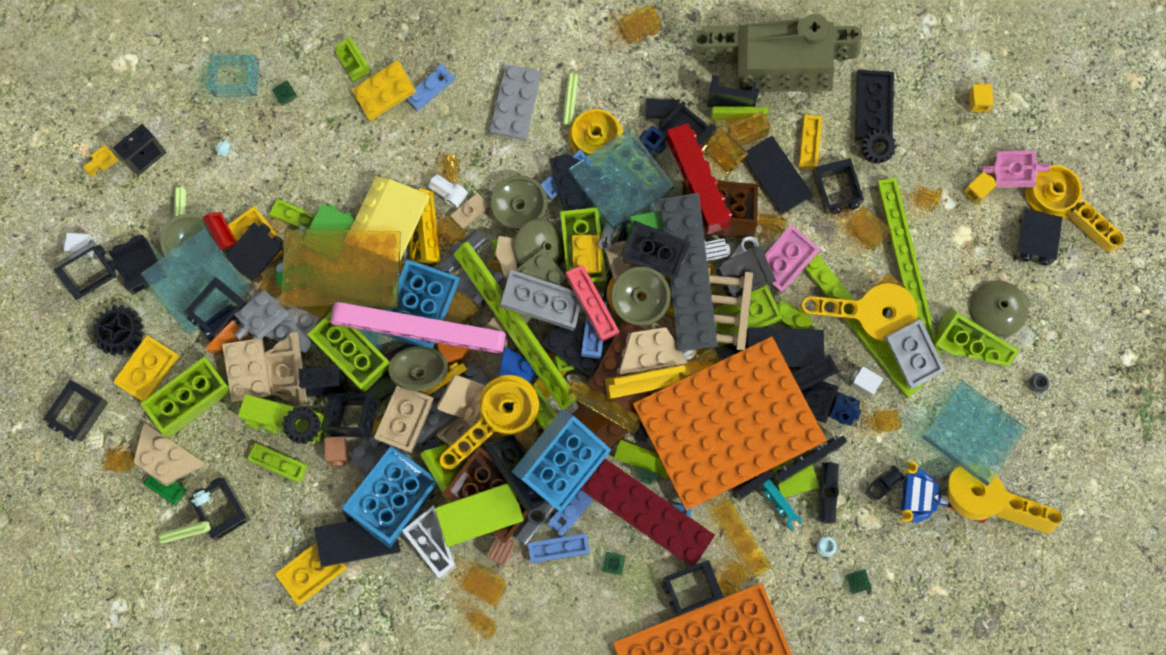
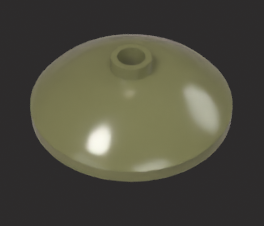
[491,175,548,230]
[160,213,219,270]
[514,220,564,267]
[612,267,671,325]
[971,281,1029,337]
[389,346,448,391]

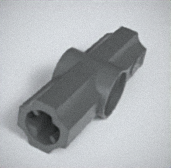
[434,229,487,274]
[512,503,554,546]

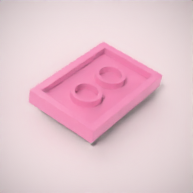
[765,224,821,292]

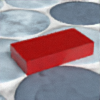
[203,212,237,250]

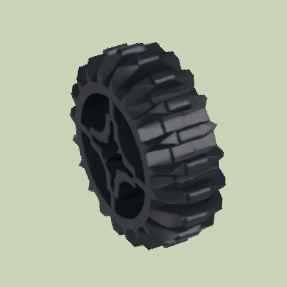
[91,305,145,356]

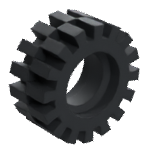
[860,129,897,163]
[282,406,321,444]

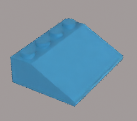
[381,259,461,349]
[512,409,611,512]
[342,446,438,548]

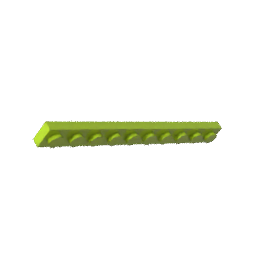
[877,177,941,358]
[453,242,578,410]
[804,254,923,398]

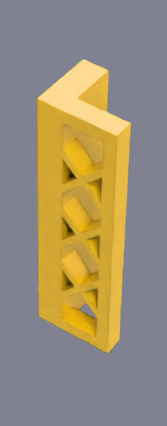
[409,188,440,264]
[605,365,686,399]

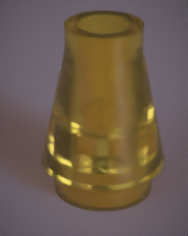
[442,154,460,183]
[758,213,787,234]

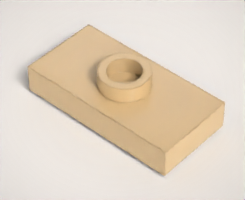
[449,193,490,231]

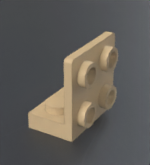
[437,374,486,430]

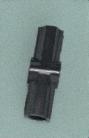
[818,462,840,524]

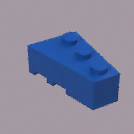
[498,347,536,410]

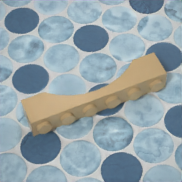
[484,236,519,354]

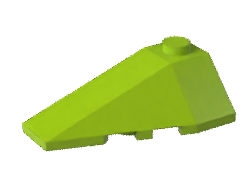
[934,307,1020,366]

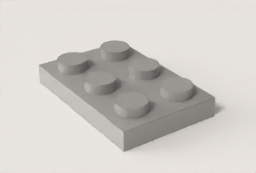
[884,318,946,389]

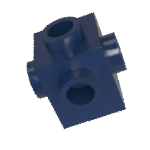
[639,126,666,158]
[829,392,862,426]

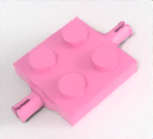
[983,150,1050,188]

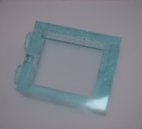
[207,55,259,97]

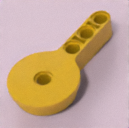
[568,109,660,192]
[1025,165,1124,252]
[799,283,917,342]
[440,375,539,469]
[947,464,1063,534]

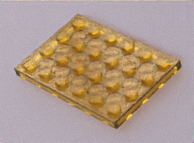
[281,230,401,308]

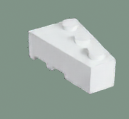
[402,505,457,579]

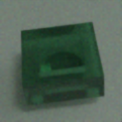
[272,80,298,106]
[637,467,659,485]
[602,552,626,576]
[845,569,872,595]

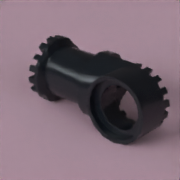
[866,465,905,501]

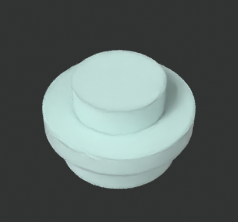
[215,140,232,158]
[191,490,211,507]
[816,537,837,557]

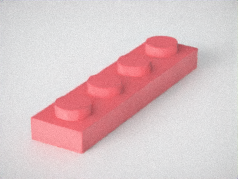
[565,265,619,342]

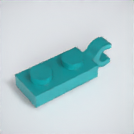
[761,479,803,531]

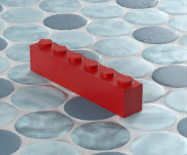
[666,123,732,234]

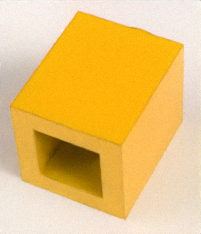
[969,82,994,112]
[964,172,997,205]

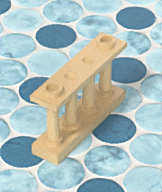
[709,268,753,351]

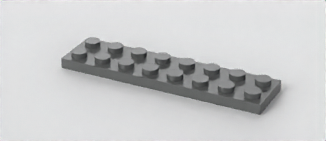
[660,193,718,352]
[347,361,490,478]

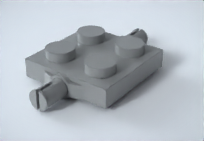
[234,290,290,340]

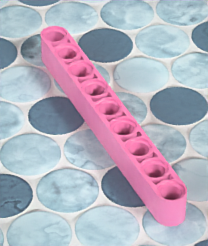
[330,302,506,353]

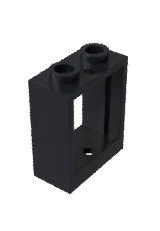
[113,124,167,177]
[812,158,864,215]
[53,241,117,300]
[184,277,247,338]
[44,380,109,442]
[321,393,379,437]
[189,477,251,541]
[661,560,724,616]

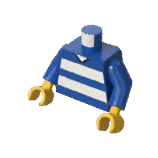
[899,461,949,523]

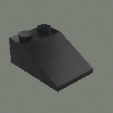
[620,220,691,279]

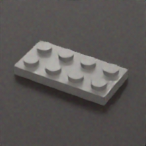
[490,64,542,141]
[499,269,581,331]
[238,291,322,353]

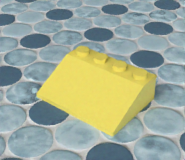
[344,176,430,263]

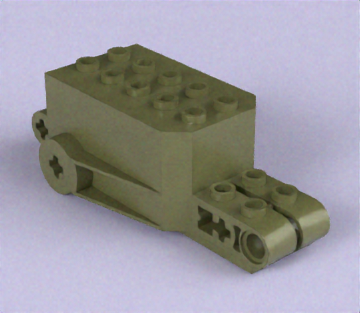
[692,14,862,92]

